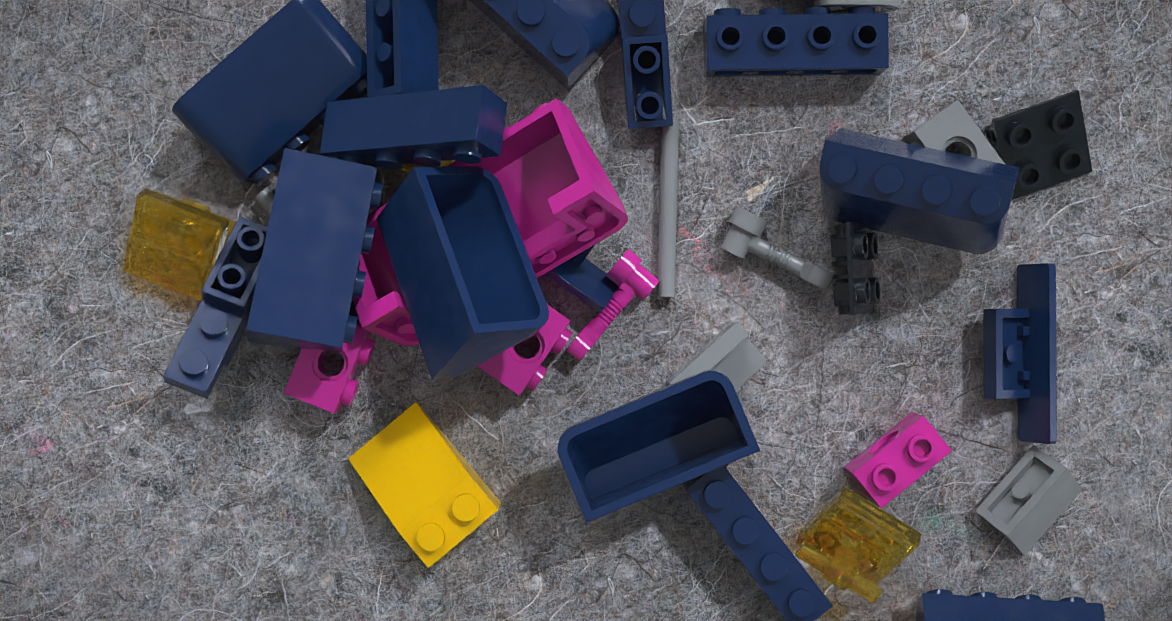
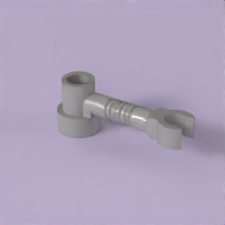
[720,206,834,290]

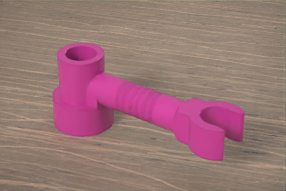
[566,248,659,361]

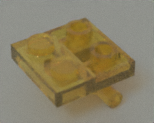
[122,188,236,301]
[795,486,922,604]

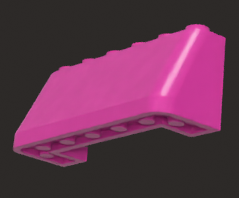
[352,98,628,346]

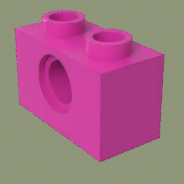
[477,304,573,396]
[283,322,376,414]
[843,412,952,508]

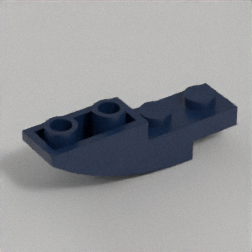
[617,0,673,129]
[163,216,268,399]

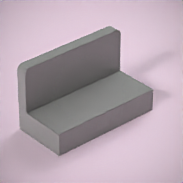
[667,322,766,391]
[975,445,1082,554]

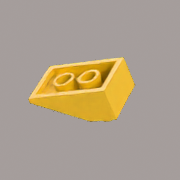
[348,401,501,568]

